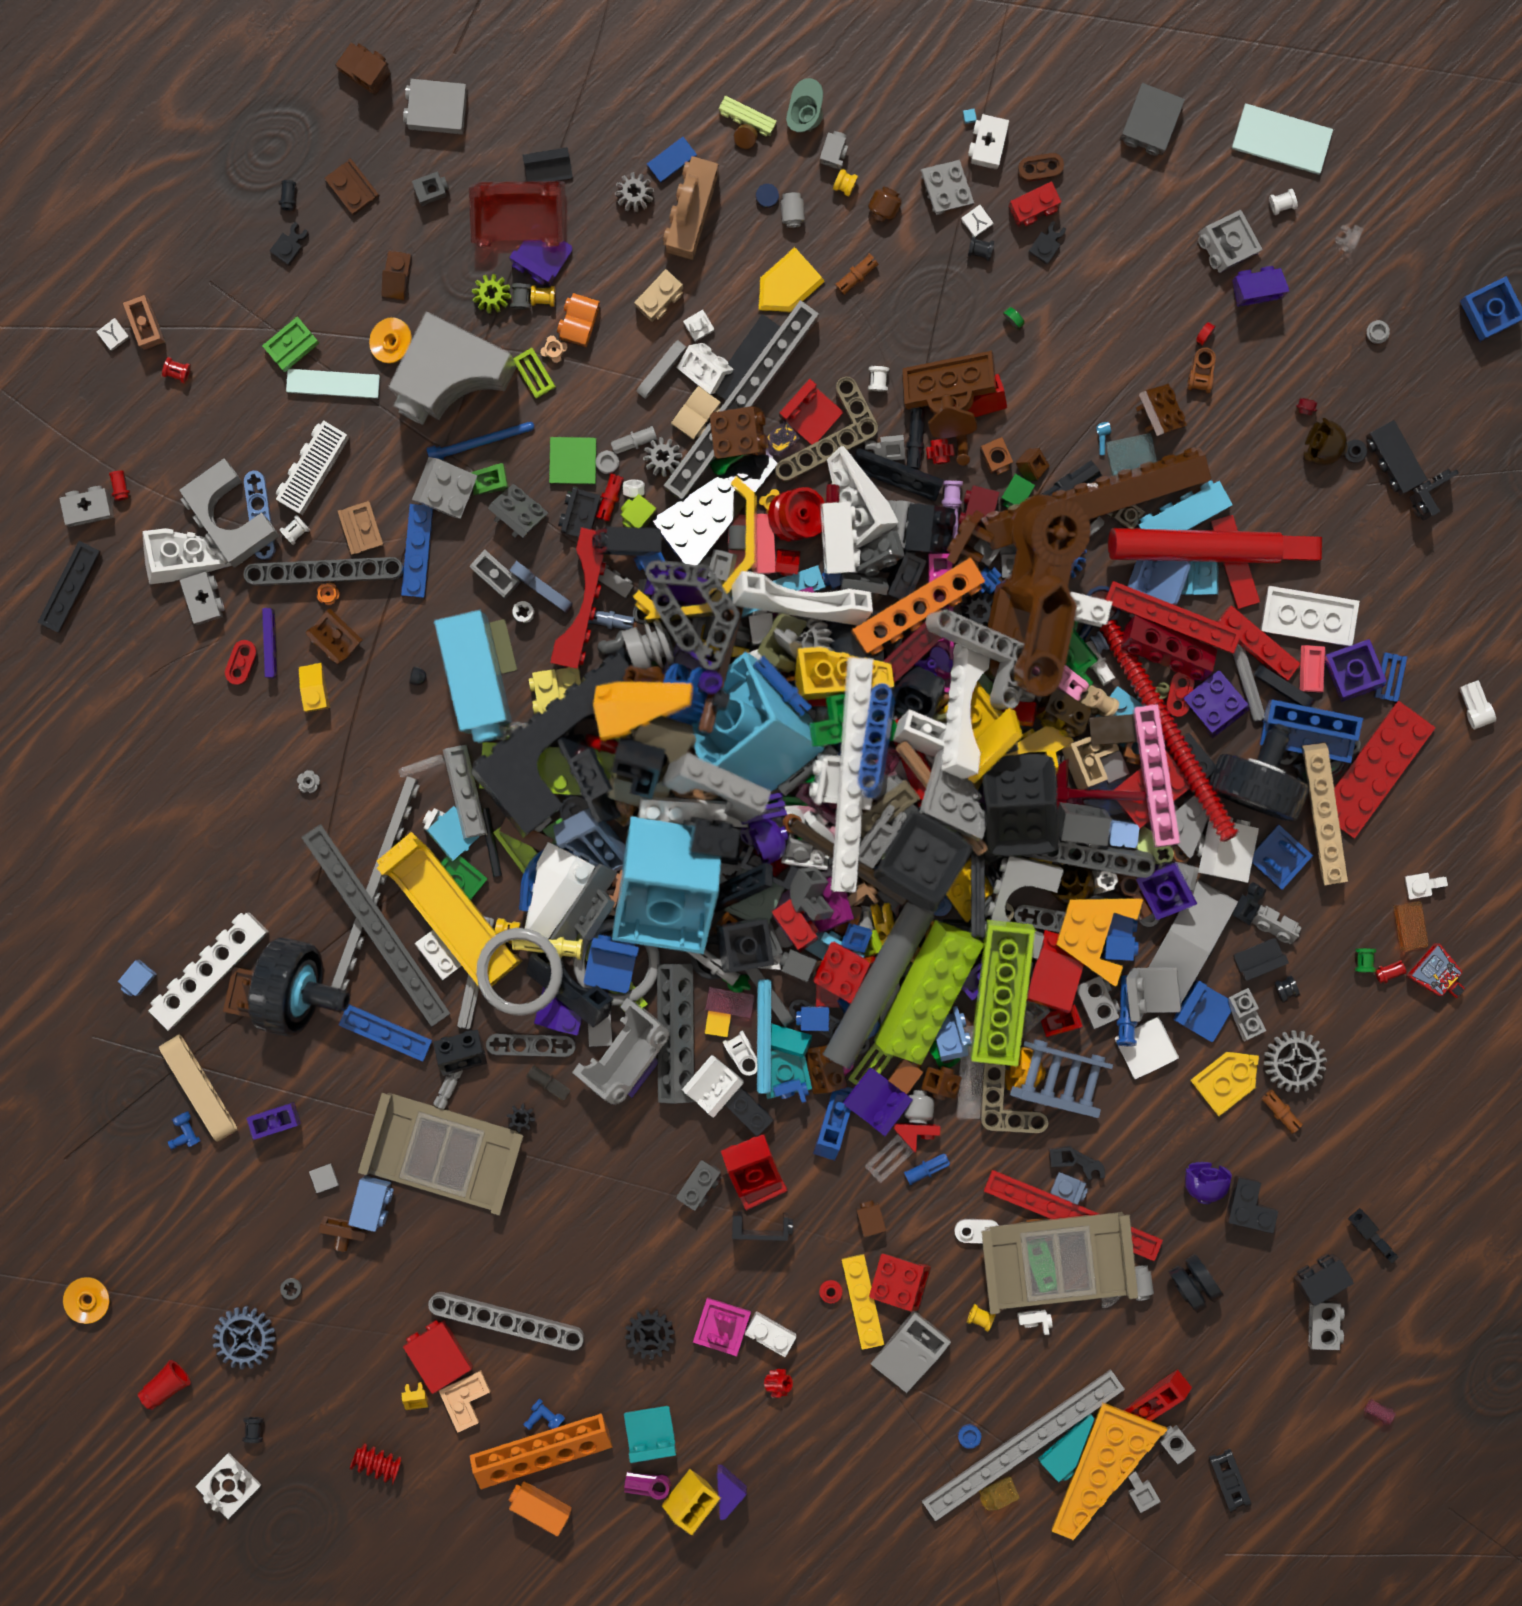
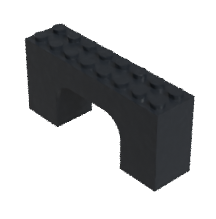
[471,653,668,838]

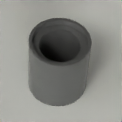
[728,525,746,550]

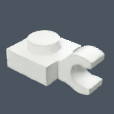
[1404,873,1448,899]

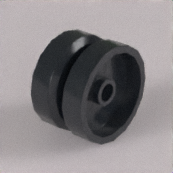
[1168,1253,1224,1314]

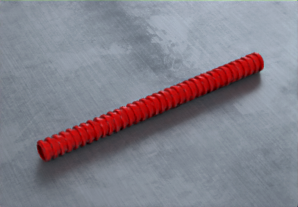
[1099,620,1239,842]

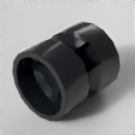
[560,796,590,821]

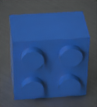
[1460,276,1522,342]

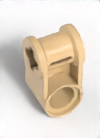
[1080,685,1119,717]

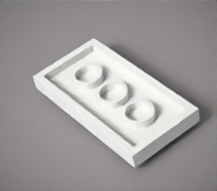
[1261,586,1360,646]

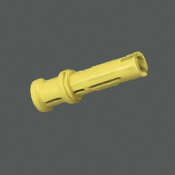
[512,937,584,960]

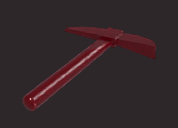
[1056,759,1147,808]

